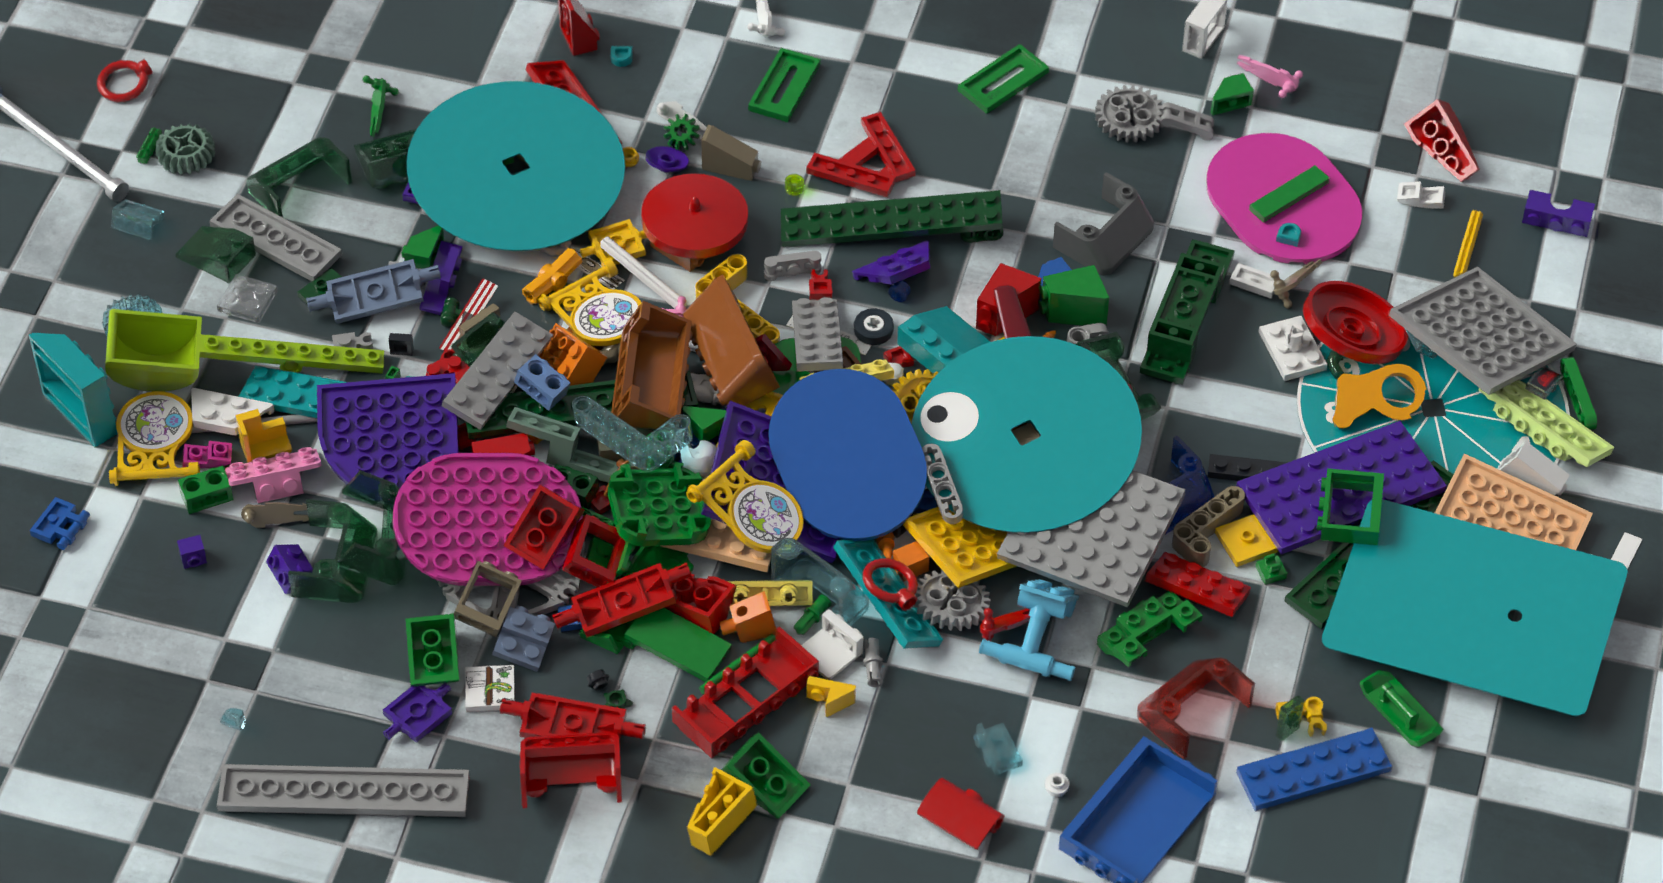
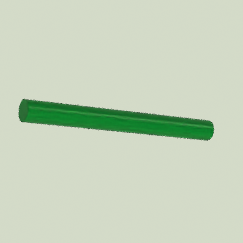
[699,634,776,695]

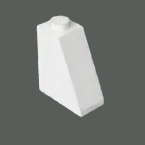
[1497,441,1570,496]

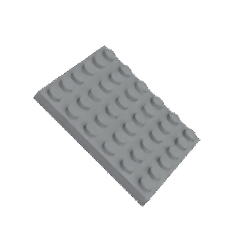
[1389,267,1577,395]
[997,471,1186,607]

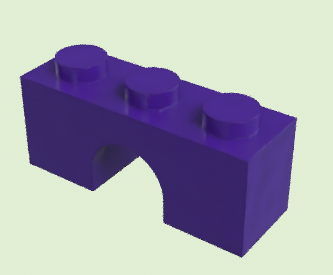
[1522,189,1595,237]

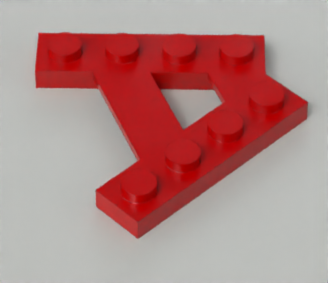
[806,112,916,198]

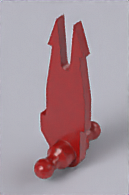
[980,608,1031,642]

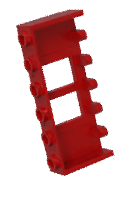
[672,626,819,759]

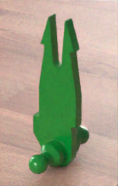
[362,75,399,137]

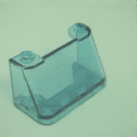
[771,538,869,626]

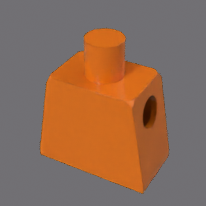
[719,591,776,643]

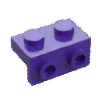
[266,544,318,594]

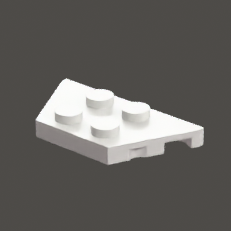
[191,388,274,436]

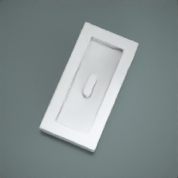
[1229,263,1275,298]

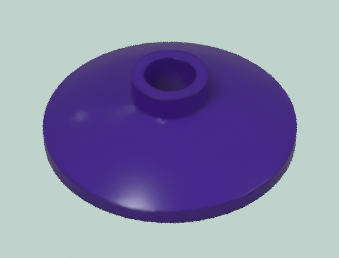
[645,146,689,173]

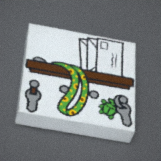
[465,665,515,712]

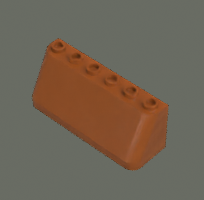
[683,275,780,407]
[610,301,693,431]

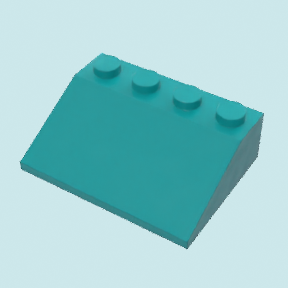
[897,306,990,373]

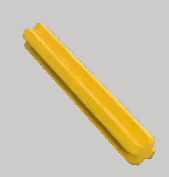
[1453,210,1483,277]

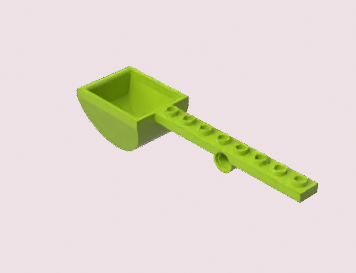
[105,309,384,392]

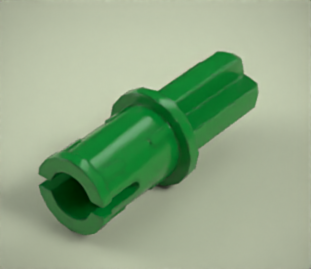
[793,594,832,635]

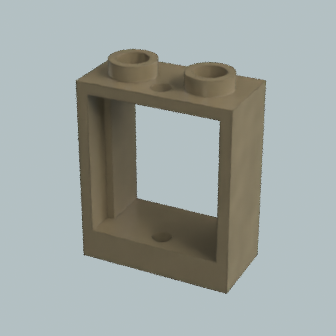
[454,561,522,637]

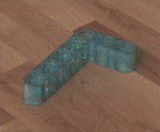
[572,396,693,472]

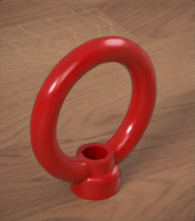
[97,59,153,102]
[862,558,918,611]

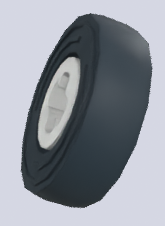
[854,308,894,345]

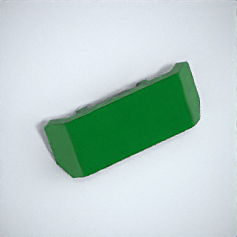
[1359,670,1444,747]

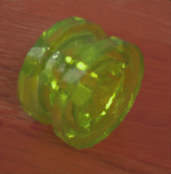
[785,174,804,196]

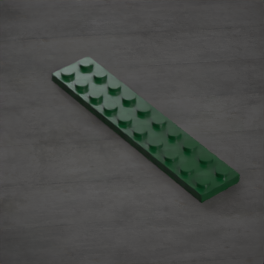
[781,190,1003,247]
[465,371,698,439]
[1284,460,1454,629]

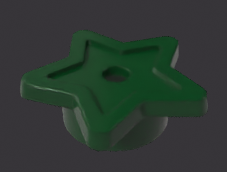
[604,689,633,709]

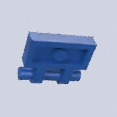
[30,497,90,550]

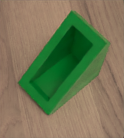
[683,406,726,441]

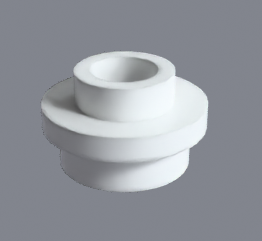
[1045,773,1069,797]

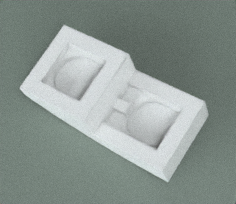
[1397,182,1445,209]

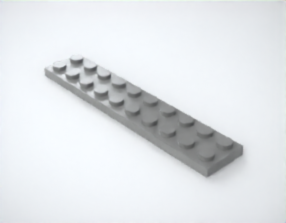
[217,764,470,817]

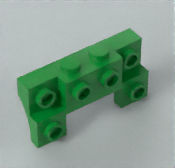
[1097,591,1203,667]

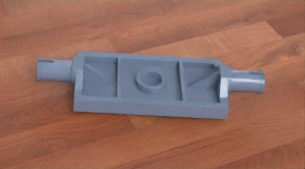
[306,259,441,324]

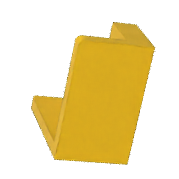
[235,409,292,463]

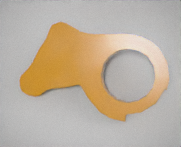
[1332,364,1426,429]

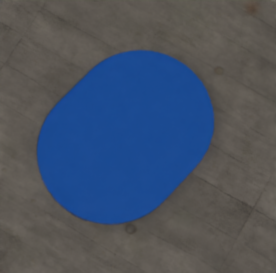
[769,369,927,541]

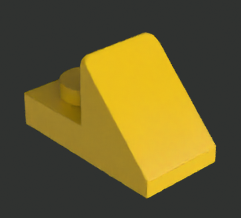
[806,676,856,717]

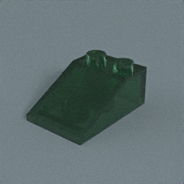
[175,226,256,284]

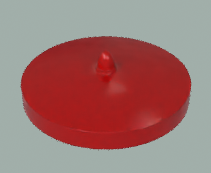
[641,174,748,259]
[1303,281,1408,364]

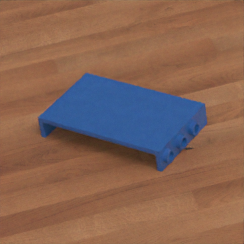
[1059,736,1218,883]

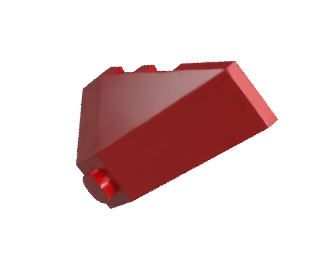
[1404,99,1480,182]
[664,574,736,634]

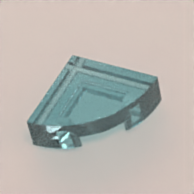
[220,708,246,730]

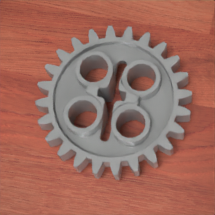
[1095,85,1163,142]
[914,570,991,631]

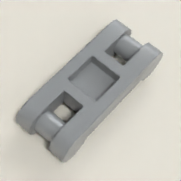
[1161,102,1214,140]
[764,251,821,281]

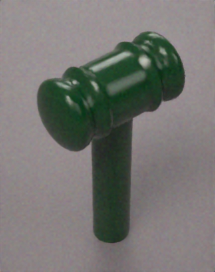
[440,297,462,328]

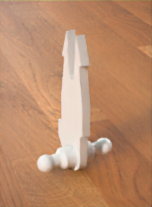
[747,0,786,37]
[657,101,707,142]

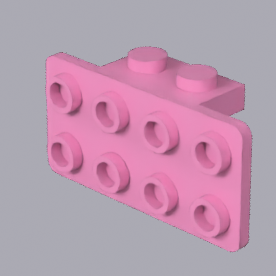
[225,447,322,503]

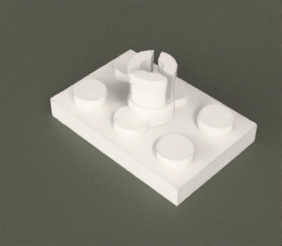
[1259,316,1327,381]

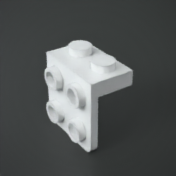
[801,609,863,680]

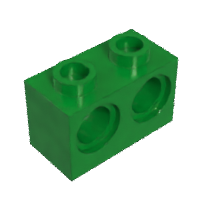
[178,466,234,514]

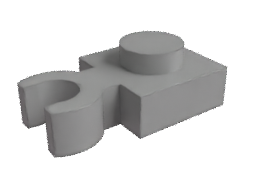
[332,332,373,349]

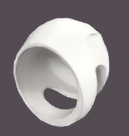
[680,440,717,478]

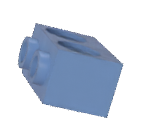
[514,354,570,411]

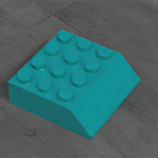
[29,333,118,448]

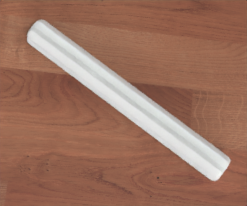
[600,237,687,308]

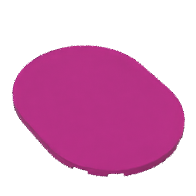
[1206,133,1362,264]
[393,453,583,586]

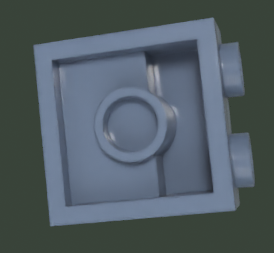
[492,606,555,672]

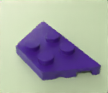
[852,240,931,284]

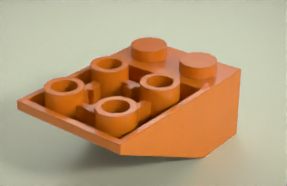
[539,323,607,386]

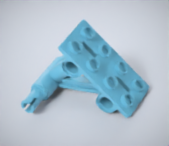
[979,579,1080,681]

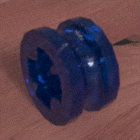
[888,281,911,302]

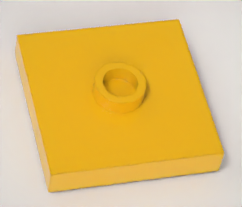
[1215,514,1278,567]

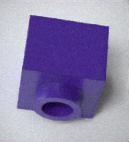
[177,535,207,569]

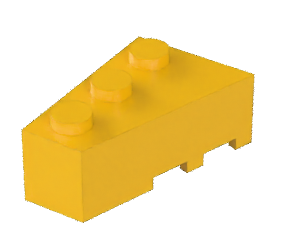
[687,767,757,856]

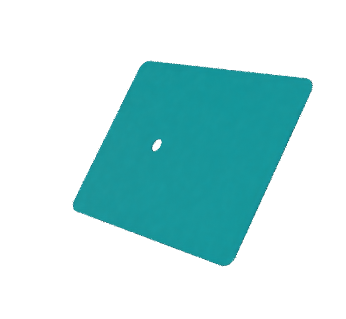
[1322,499,1628,716]

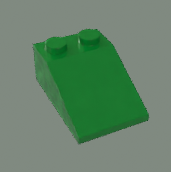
[406,614,459,687]
[721,732,811,819]

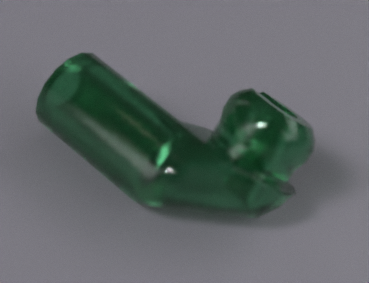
[1326,350,1345,379]

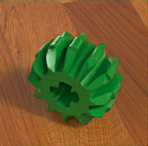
[664,114,700,150]

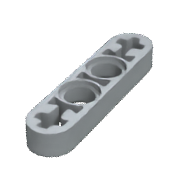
[922,444,963,524]

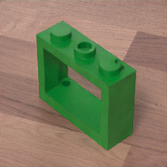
[1317,468,1384,545]

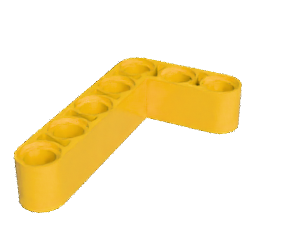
[695,254,780,344]

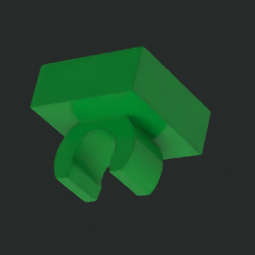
[1256,554,1288,585]

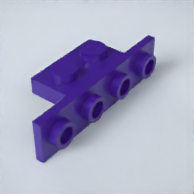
[419,241,463,315]

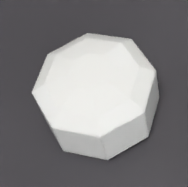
[883,362,904,385]

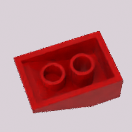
[558,0,600,56]
[503,484,585,570]

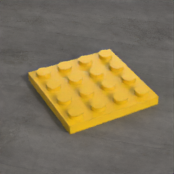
[903,507,1016,588]

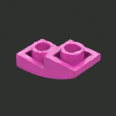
[182,441,232,468]

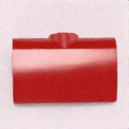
[917,777,1005,850]

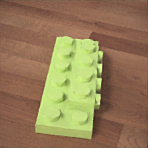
[1479,380,1614,467]

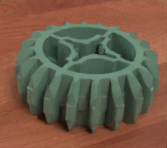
[156,123,215,175]

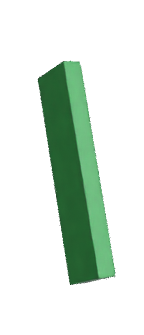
[1249,165,1330,223]

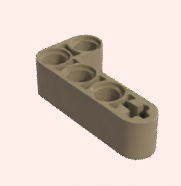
[1172,486,1245,567]

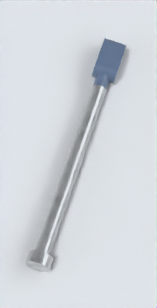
[0,86,129,202]

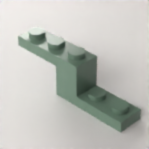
[506,407,619,483]

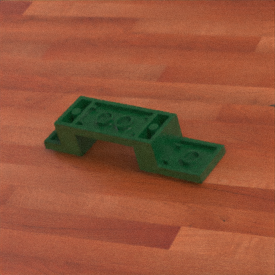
[1139,239,1235,385]

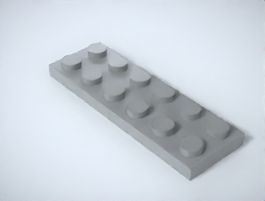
[209,194,342,281]
[792,297,843,371]
[442,311,553,430]

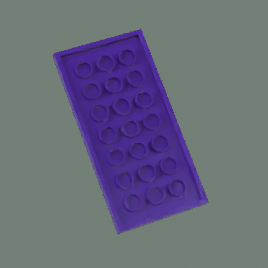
[1236,421,1447,554]

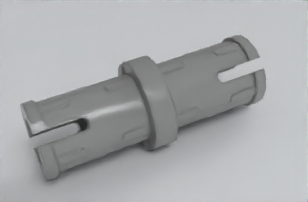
[864,638,883,687]

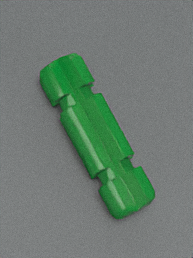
[136,127,162,164]

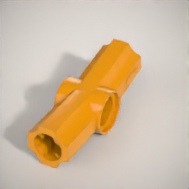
[522,248,583,304]

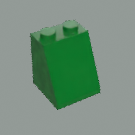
[1039,265,1109,327]

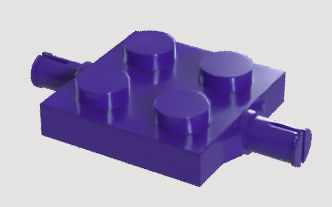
[382,683,452,743]

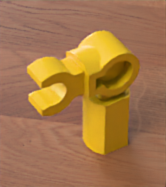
[1275,696,1327,737]

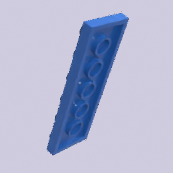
[1236,728,1392,811]

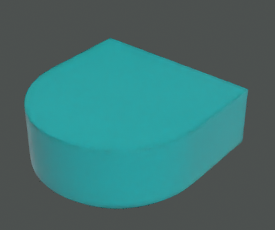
[611,46,633,67]
[1276,223,1301,247]

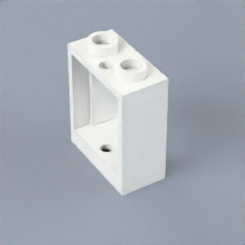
[1182,0,1228,59]

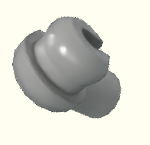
[538,240,571,256]

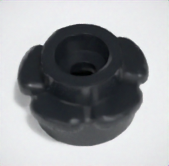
[586,669,610,691]

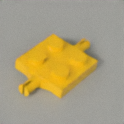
[580,219,647,265]

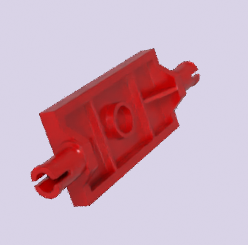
[552,562,692,638]
[500,692,646,740]

